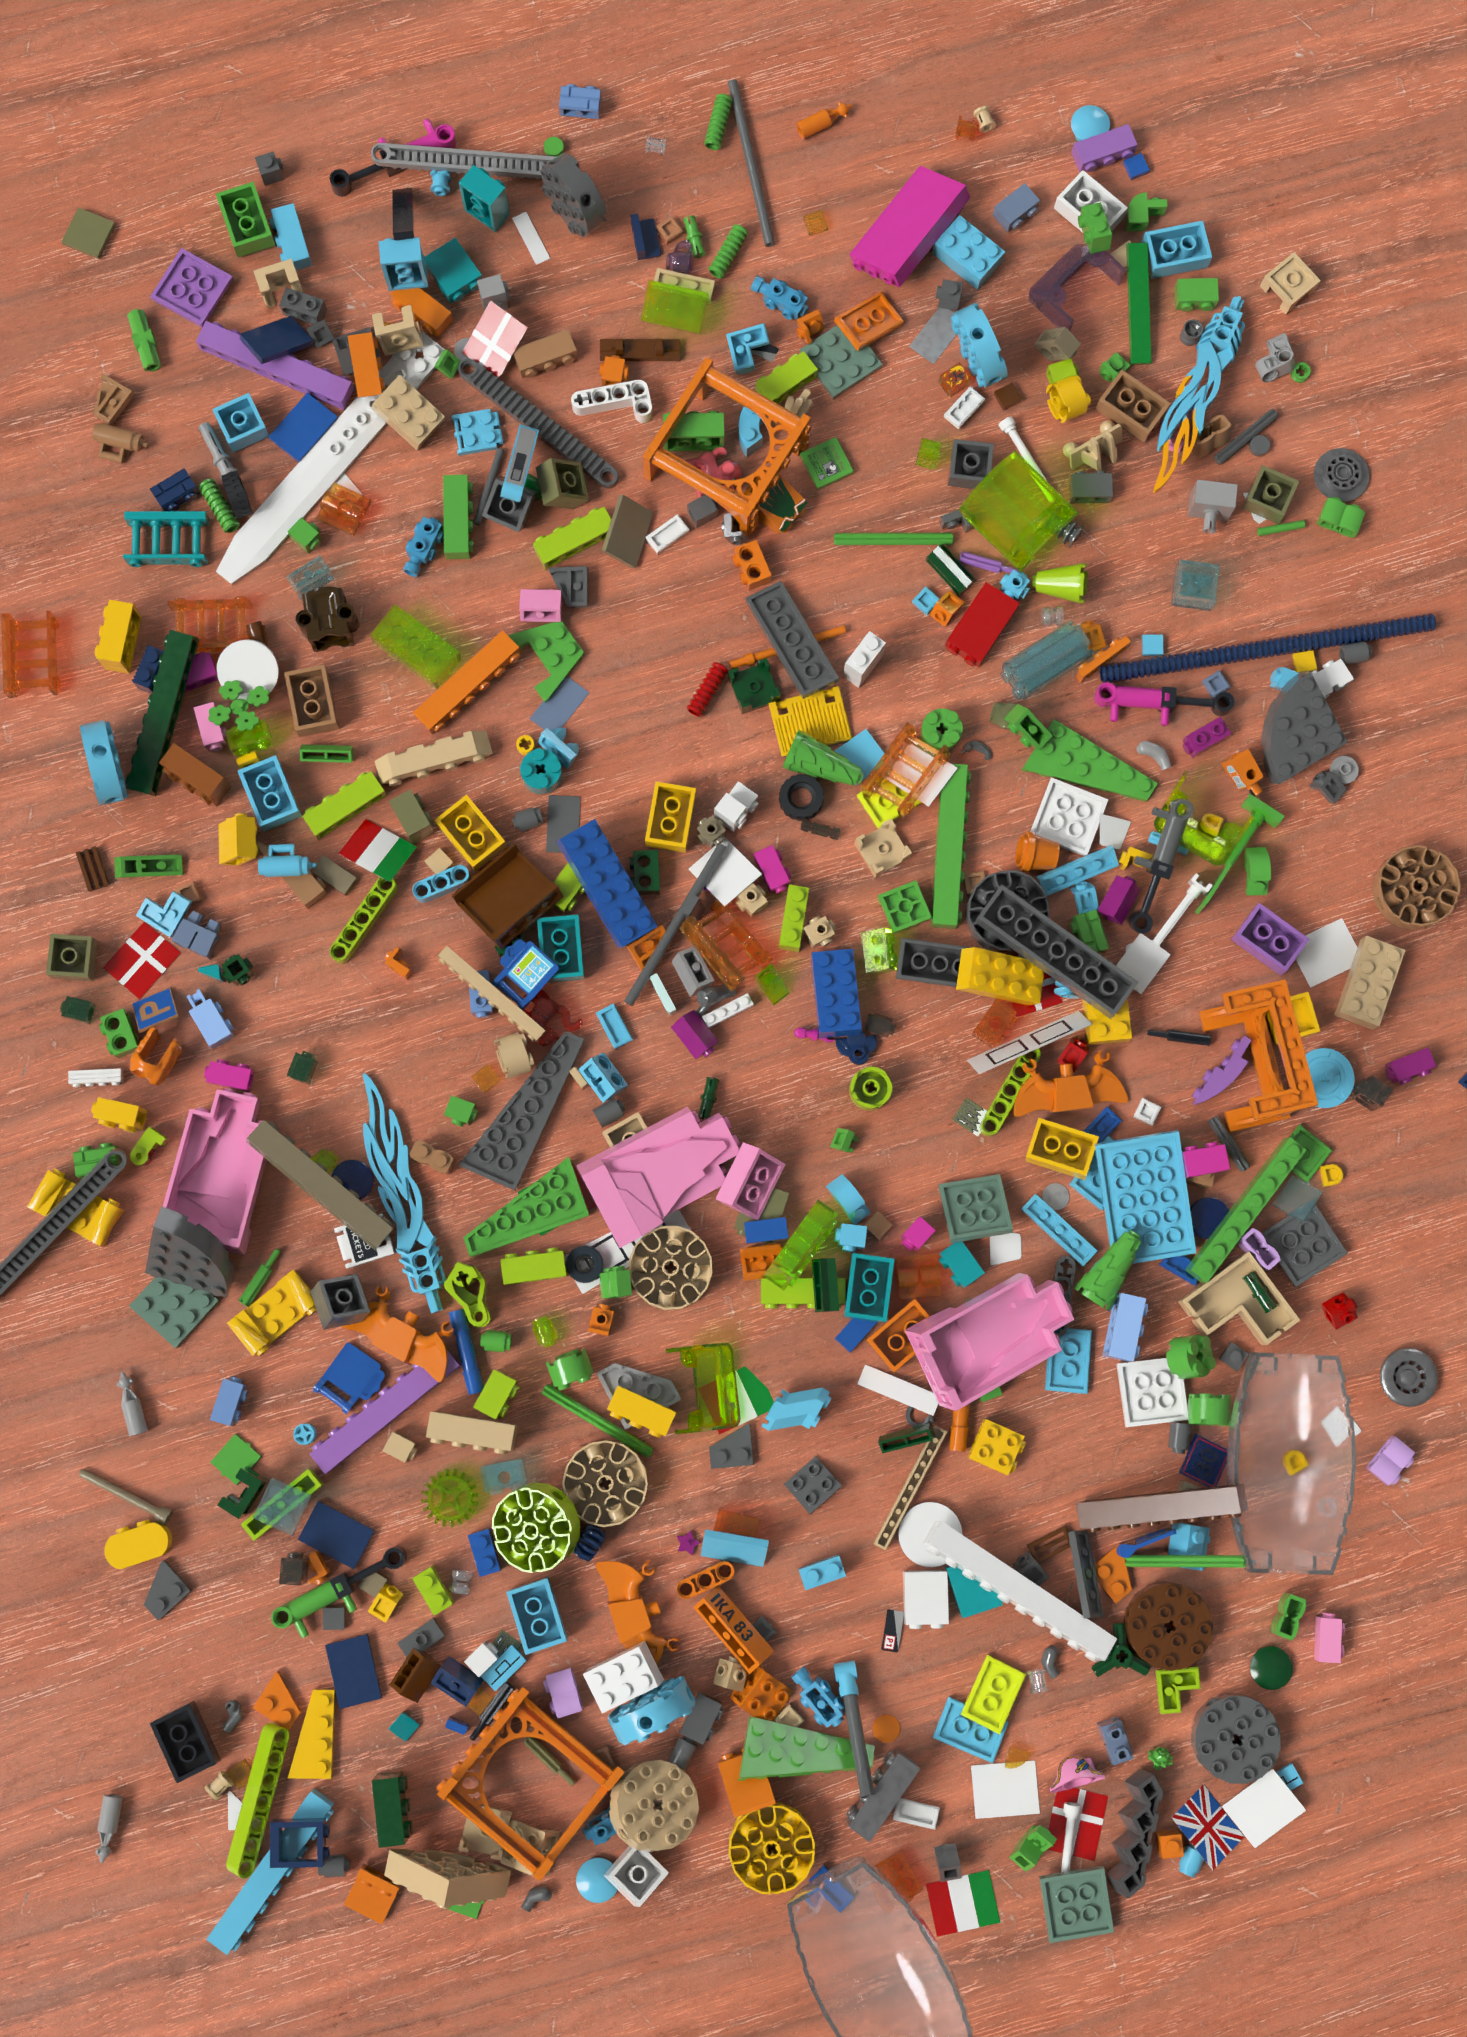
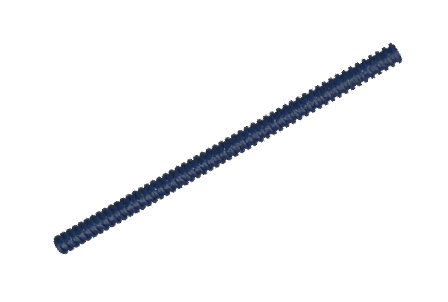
[1100,613,1436,683]

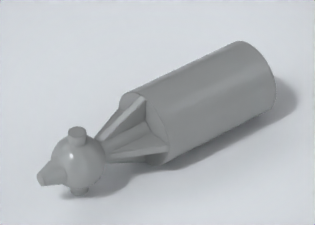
[117,1372,148,1437]
[95,1794,123,1863]

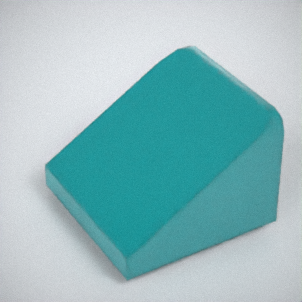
[198,964,224,982]
[388,1711,420,1742]

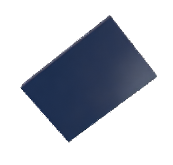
[240,315,313,364]
[298,1501,375,1569]
[325,1634,382,1709]

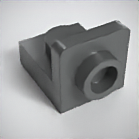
[939,508,972,533]
[1309,771,1347,804]
[1013,1552,1049,1586]

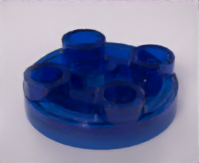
[331,1160,374,1200]
[1190,1197,1229,1239]

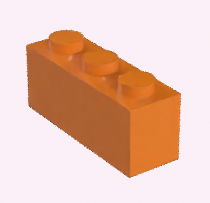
[390,288,453,338]
[348,332,385,398]

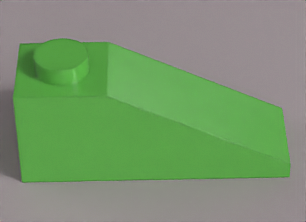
[114,855,183,878]

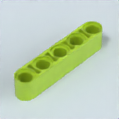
[330,877,398,964]
[979,1048,1041,1137]

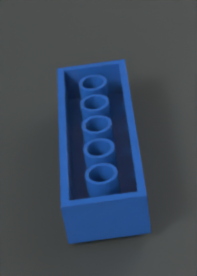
[556,819,658,948]

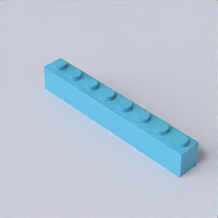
[206,1788,335,1955]

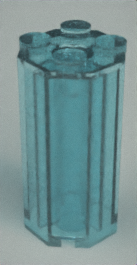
[1000,620,1094,700]

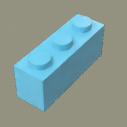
[269,203,312,270]

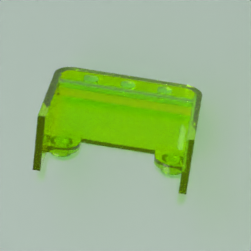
[1154,770,1256,866]
[666,1342,741,1435]

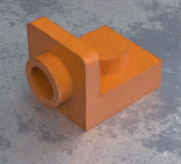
[796,309,825,345]
[930,590,965,627]
[1076,620,1106,653]
[385,946,412,980]
[307,1550,330,1585]

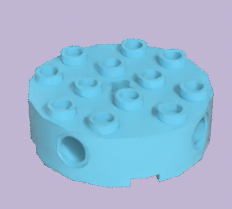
[950,303,1008,388]
[80,720,128,806]
[608,1676,696,1745]

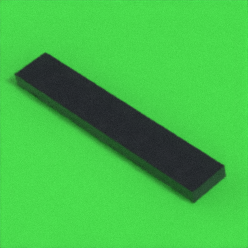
[392,188,414,241]

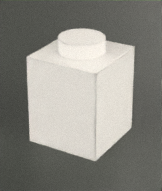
[464,1641,499,1677]

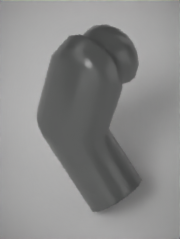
[1041,1645,1060,1679]
[222,1700,242,1734]
[521,1886,552,1912]

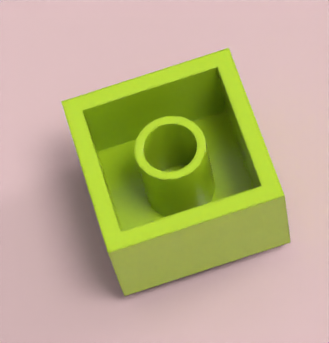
[473,1369,520,1420]

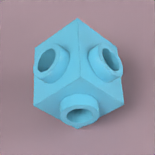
[1000,569,1030,602]

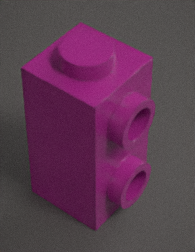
[1182,717,1231,758]
[1097,875,1141,925]
[671,1010,719,1059]
[1385,1047,1436,1085]

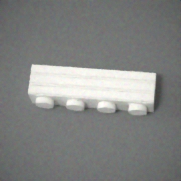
[702,993,754,1029]
[68,1069,124,1087]

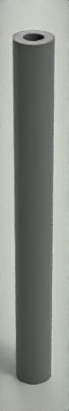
[473,448,505,526]

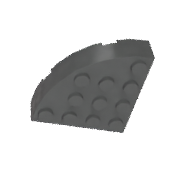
[1261,671,1347,784]
[145,1206,235,1298]

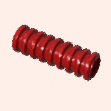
[686,662,728,717]

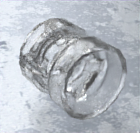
[1041,605,1064,627]
[449,1569,473,1595]

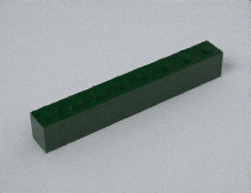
[126,630,199,797]

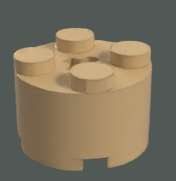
[494,1032,534,1079]

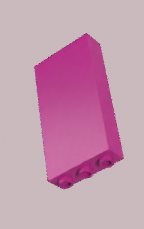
[849,166,970,288]

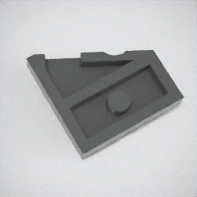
[709,1424,753,1469]
[144,1560,192,1621]

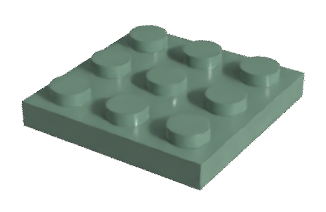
[799,325,883,399]
[938,1174,1013,1243]
[129,1277,220,1348]
[1039,1865,1114,1943]

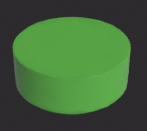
[544,137,564,157]

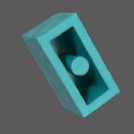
[938,1241,985,1288]

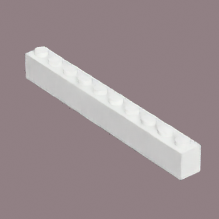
[922,1521,1117,1662]

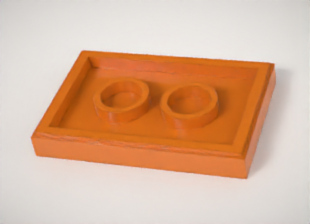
[834,291,905,351]

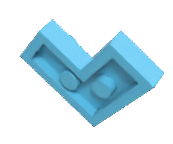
[136,891,192,937]

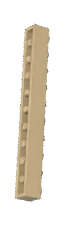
[438,946,545,1042]
[873,1425,947,1551]

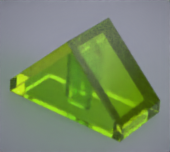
[754,964,789,1005]

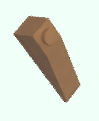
[256,840,327,909]

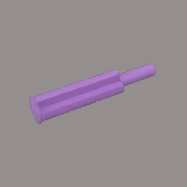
[959,551,1020,573]

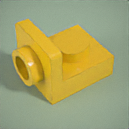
[1119,847,1153,870]
[368,1583,403,1623]

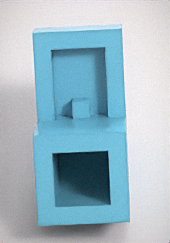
[826,1174,871,1225]

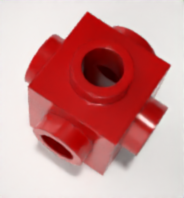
[1322,1292,1358,1330]

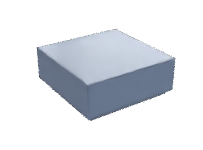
[1201,670,1231,698]

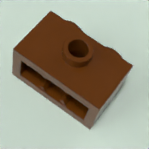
[389,1648,441,1703]

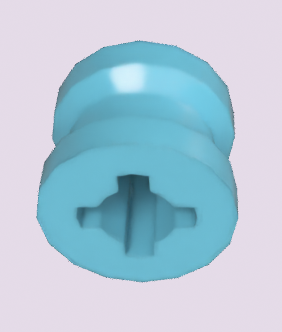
[293,1423,317,1445]

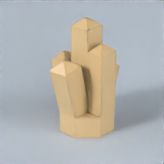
[785,389,813,417]

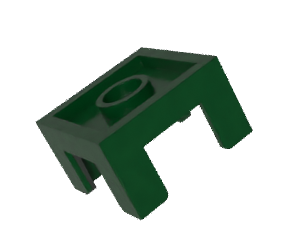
[728,658,781,714]
[217,1466,268,1519]

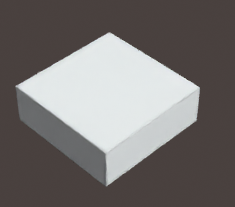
[1133,1098,1161,1126]

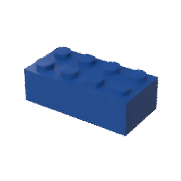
[811,949,862,1038]

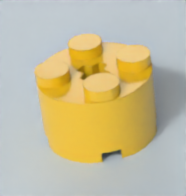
[1046,375,1091,423]

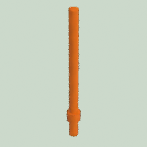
[729,625,846,669]

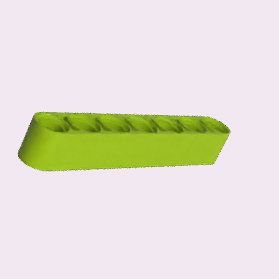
[226,1722,289,1879]

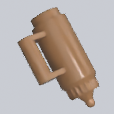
[92,423,148,463]

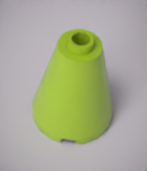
[1032,563,1088,604]

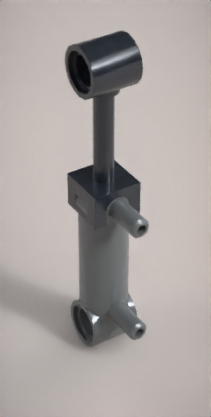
[1128,798,1194,934]

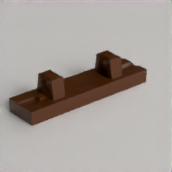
[600,339,680,361]

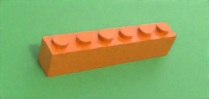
[413,630,521,734]

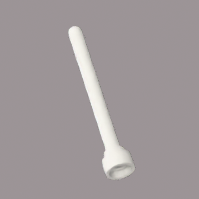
[998,416,1057,502]
[1061,1802,1081,1872]

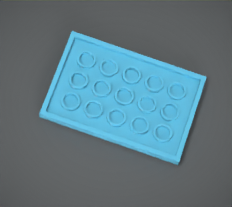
[1094,1130,1196,1264]

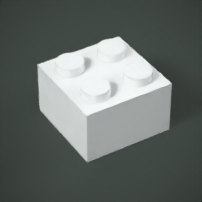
[603,1846,669,1907]

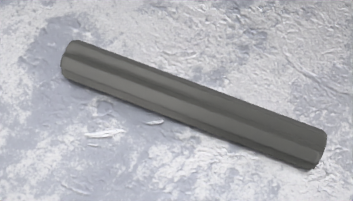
[1214,409,1278,465]

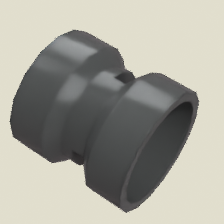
[1180,319,1203,346]

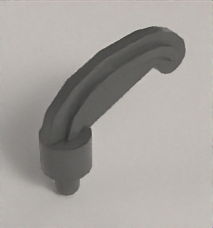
[960,741,991,760]

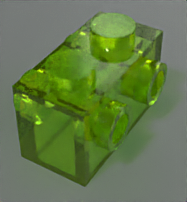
[225,719,274,757]
[861,928,898,975]

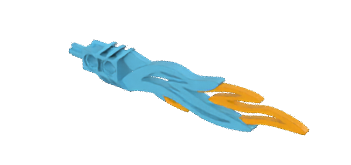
[1153,296,1245,493]

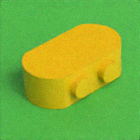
[104,1519,172,1569]

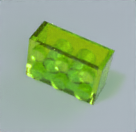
[641,280,709,335]

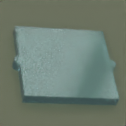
[1273,1176,1322,1222]

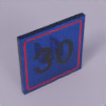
[1179,1434,1232,1487]

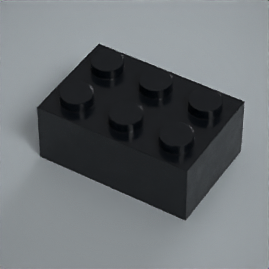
[150,1701,221,1783]

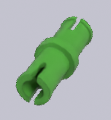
[683,215,706,258]

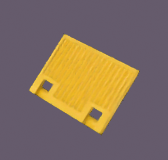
[768,686,852,757]

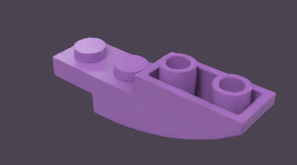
[1192,1036,1251,1106]

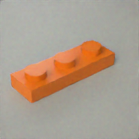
[1076,636,1131,683]

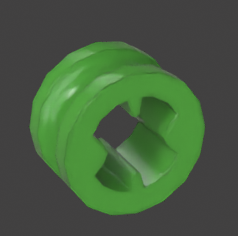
[1291,362,1311,383]

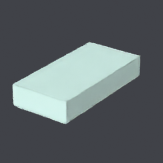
[650,973,676,1015]

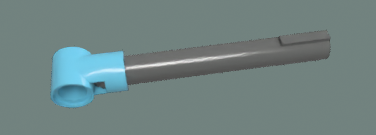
[833,1660,875,1799]

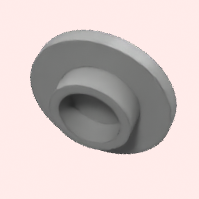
[1330,756,1359,784]

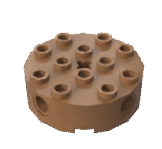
[1372,845,1461,930]

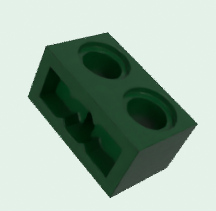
[630,850,660,895]

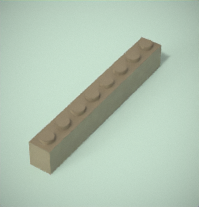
[246,1120,393,1251]

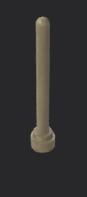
[79,1469,173,1526]

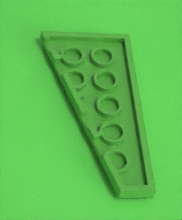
[463,1156,589,1257]

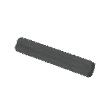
[1208,1116,1250,1172]

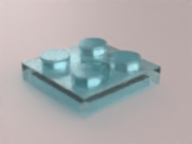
[253,1478,312,1535]

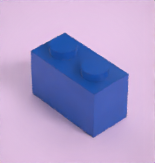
[468,1528,502,1577]

